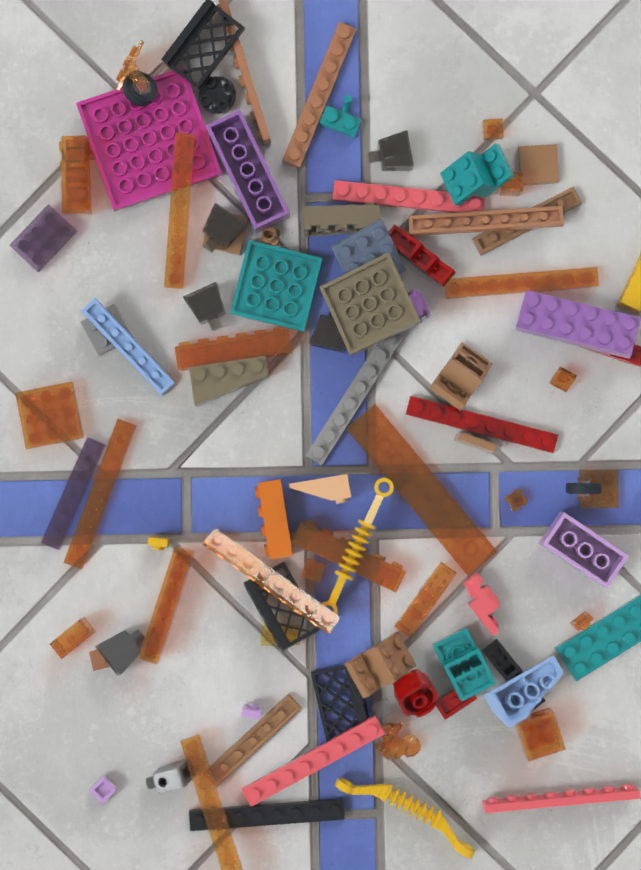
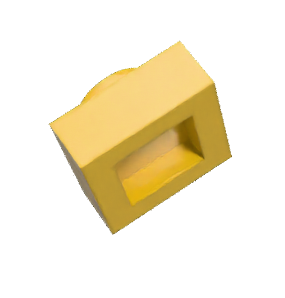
[148,537,170,550]

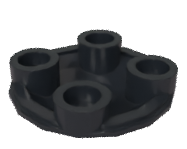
[199,76,236,114]

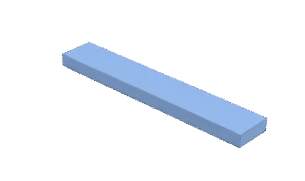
[81,298,175,395]

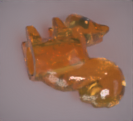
[373,722,421,761]

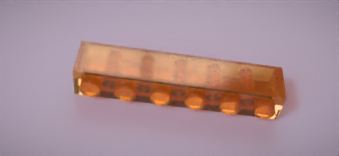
[175,327,293,371]
[292,519,406,593]
[139,545,195,664]

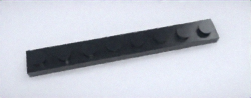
[189,798,345,831]

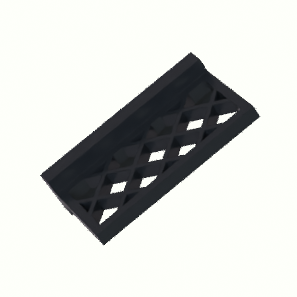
[161,0,245,90]
[244,562,322,653]
[311,664,370,742]

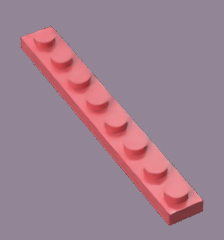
[332,180,485,213]
[242,715,385,807]
[482,784,641,813]

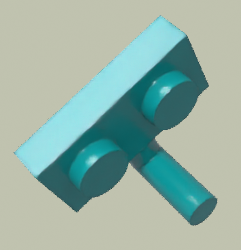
[319,95,362,139]

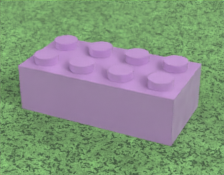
[539,512,629,588]

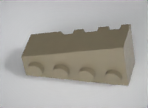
[303,202,380,237]
[189,356,269,407]

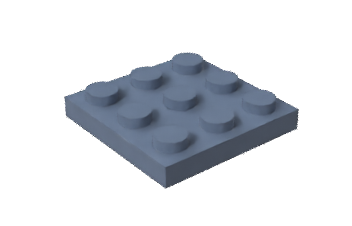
[330,219,406,274]

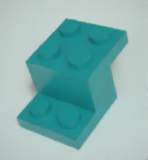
[440,143,515,206]
[432,627,496,702]

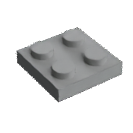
[81,304,132,356]

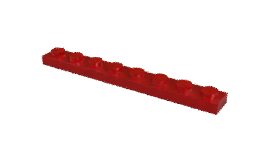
[405,396,558,453]

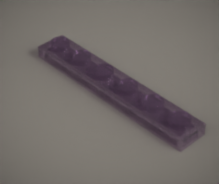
[41,437,106,550]

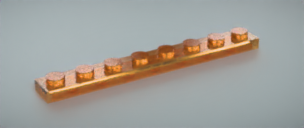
[164,132,195,289]
[445,267,599,299]
[63,419,137,569]
[203,528,341,635]
[180,734,243,870]

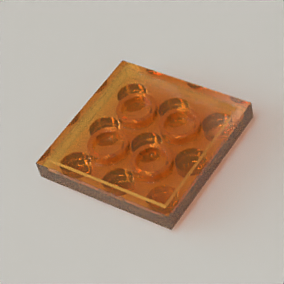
[15,382,84,449]

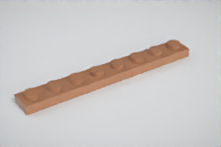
[216,0,271,146]
[282,22,356,169]
[409,206,564,236]

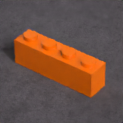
[255,479,293,559]

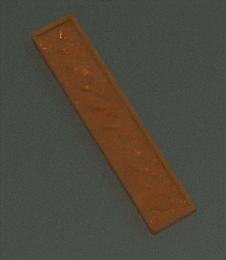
[346,404,498,576]

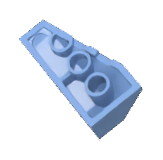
[484,655,564,728]

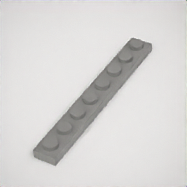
[306,334,403,466]

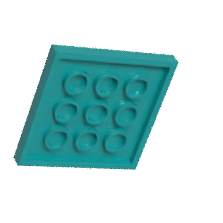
[230,240,323,333]

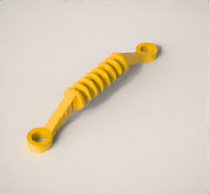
[318,478,394,621]
[335,777,475,859]

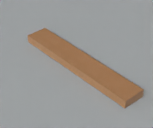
[472,187,582,256]
[203,694,302,787]

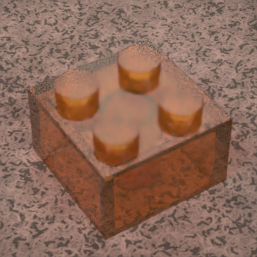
[515,708,566,761]

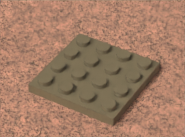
[320,252,421,356]

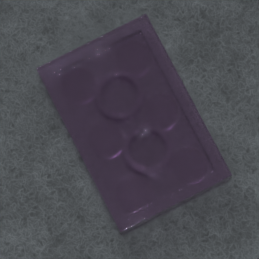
[9,204,77,273]

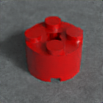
[393,669,439,717]

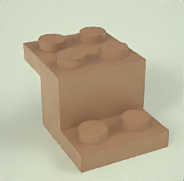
[430,342,493,410]
[345,631,417,699]

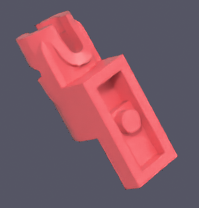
[463,572,500,636]

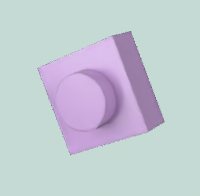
[241,703,263,720]
[89,775,117,804]

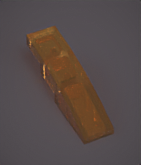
[394,562,456,638]

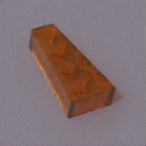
[59,135,92,215]

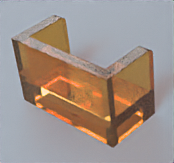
[50,617,96,659]

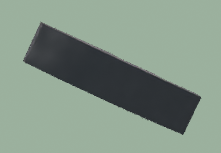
[482,639,546,712]

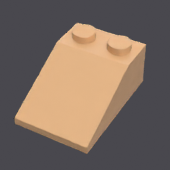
[289,474,351,504]

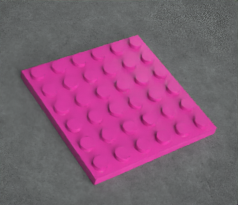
[76,67,222,212]

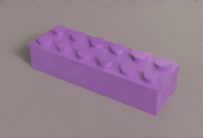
[206,110,290,234]
[516,290,641,359]

